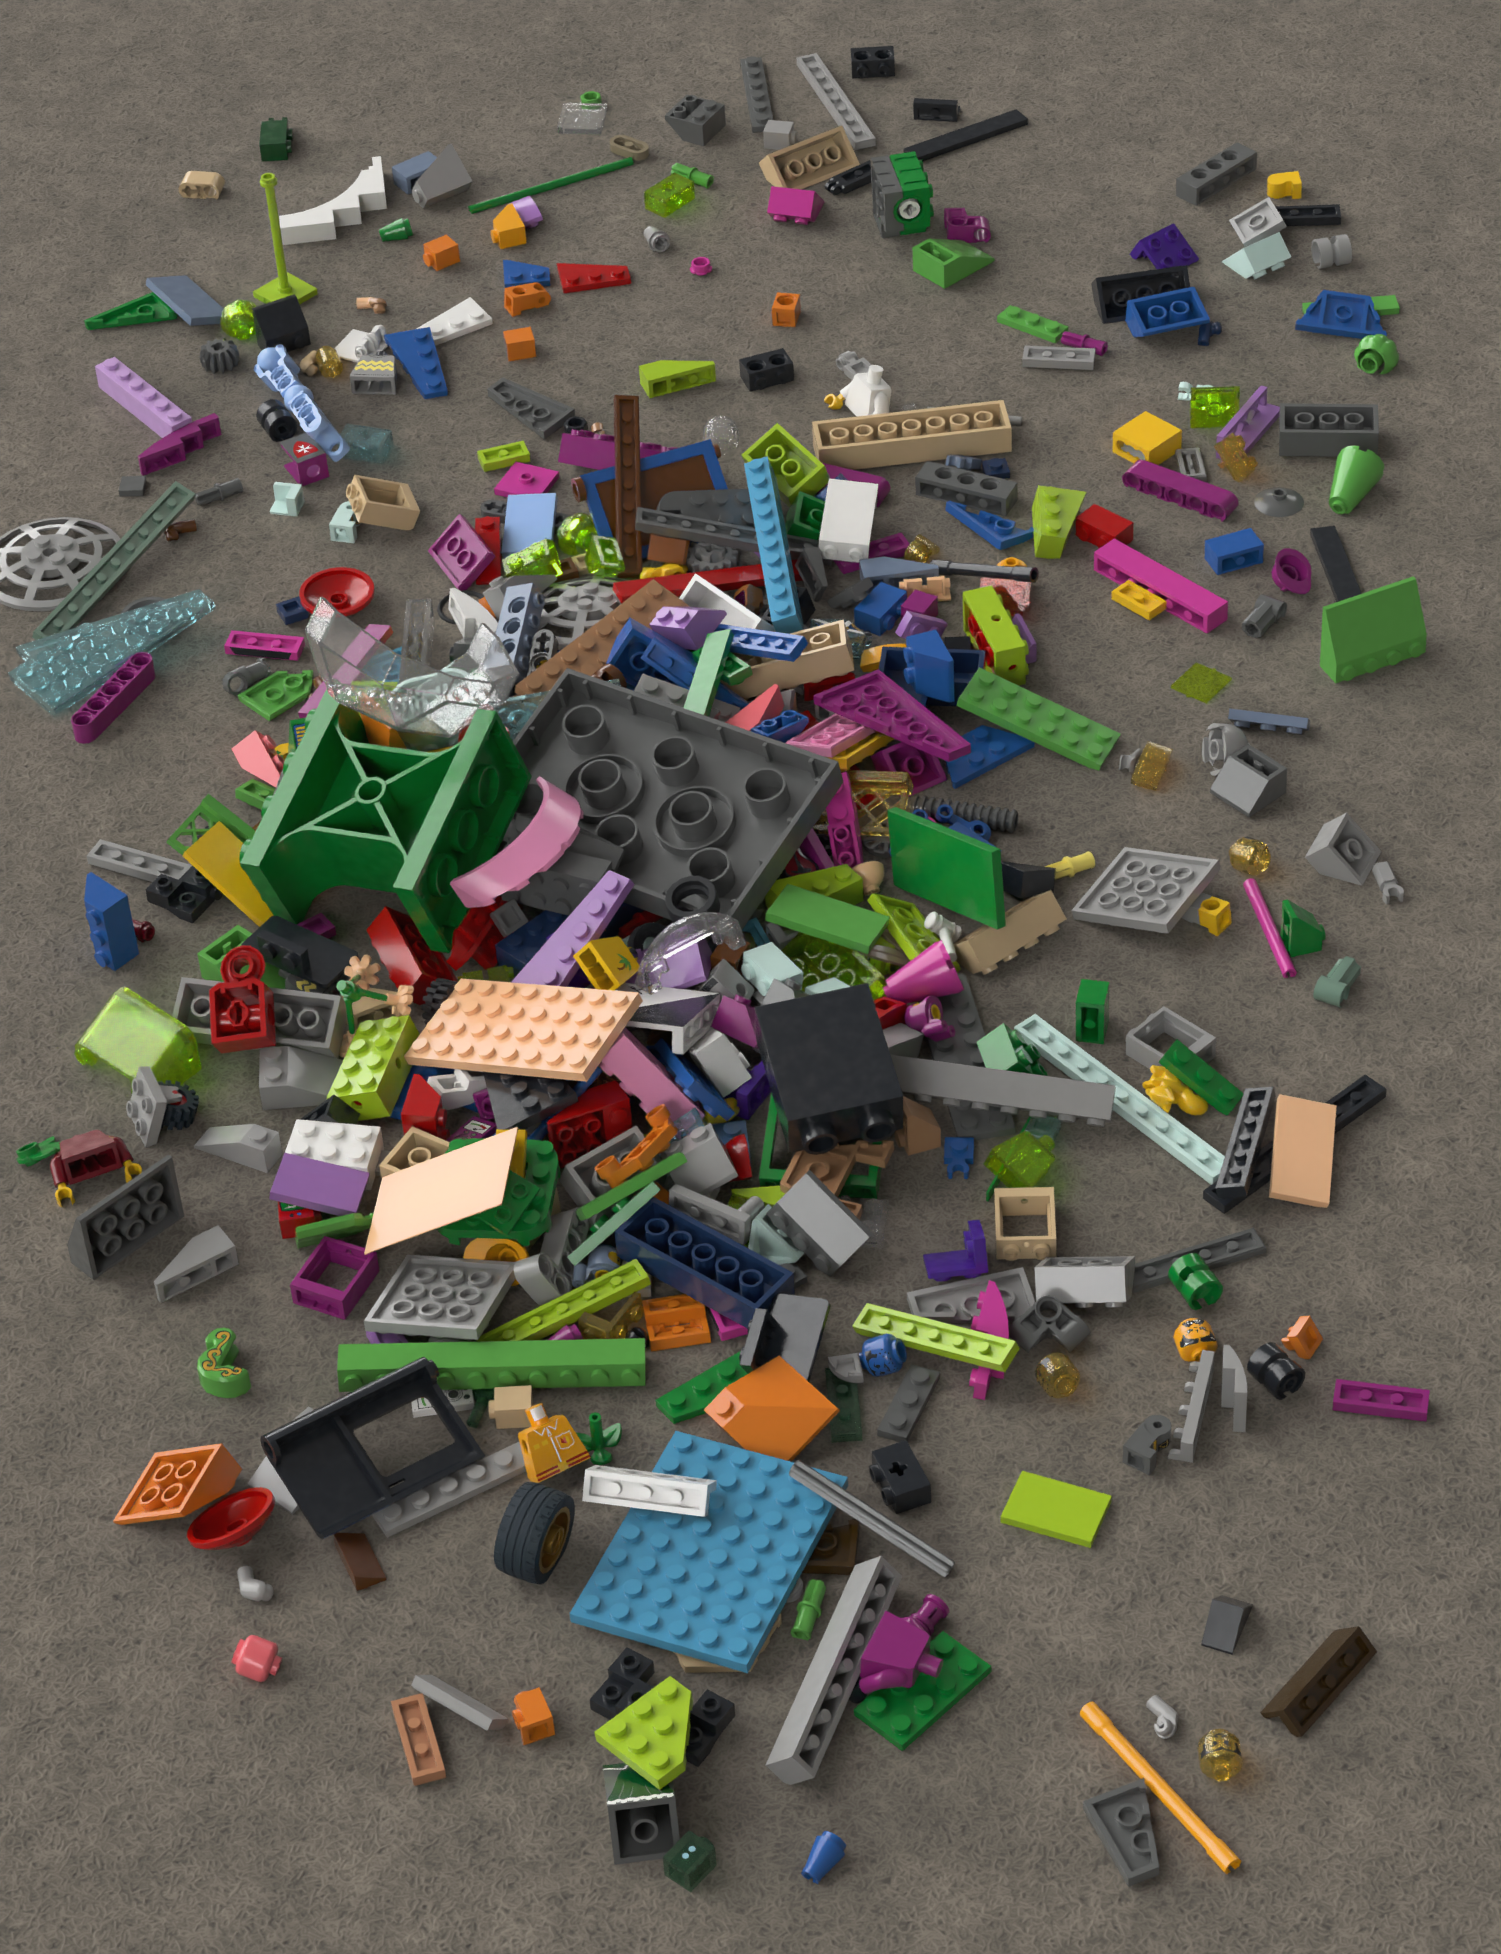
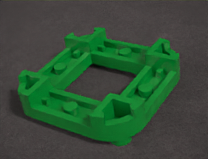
[436,1138,561,1247]

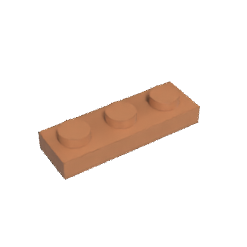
[391,1693,446,1786]

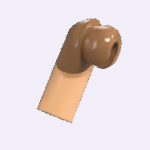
[356,297,387,314]

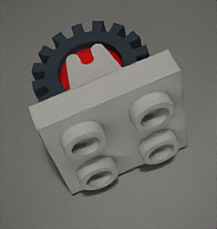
[126,1066,199,1147]

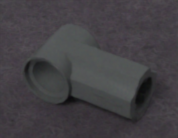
[1242,594,1287,638]

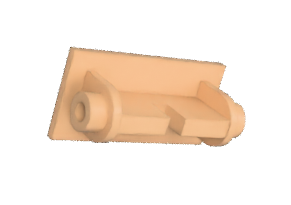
[898,576,951,602]

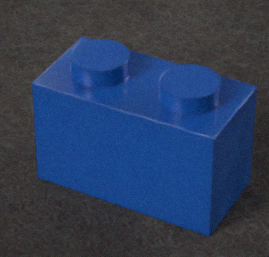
[1204,528,1264,575]
[854,582,907,636]

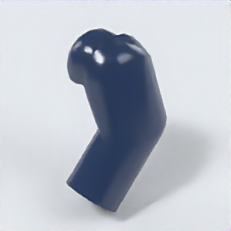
[1198,321,1222,346]

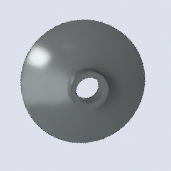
[1254,487,1304,517]

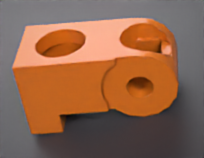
[504,282,551,317]

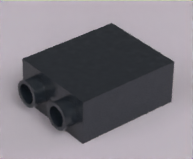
[755,983,903,1155]

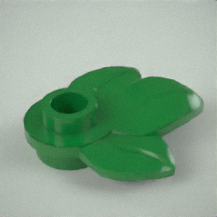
[16,1136,71,1167]

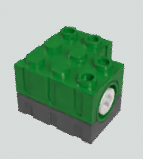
[871,151,934,238]

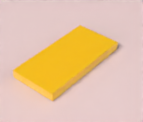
[182,821,274,927]

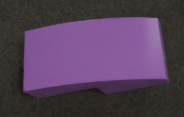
[509,196,543,229]

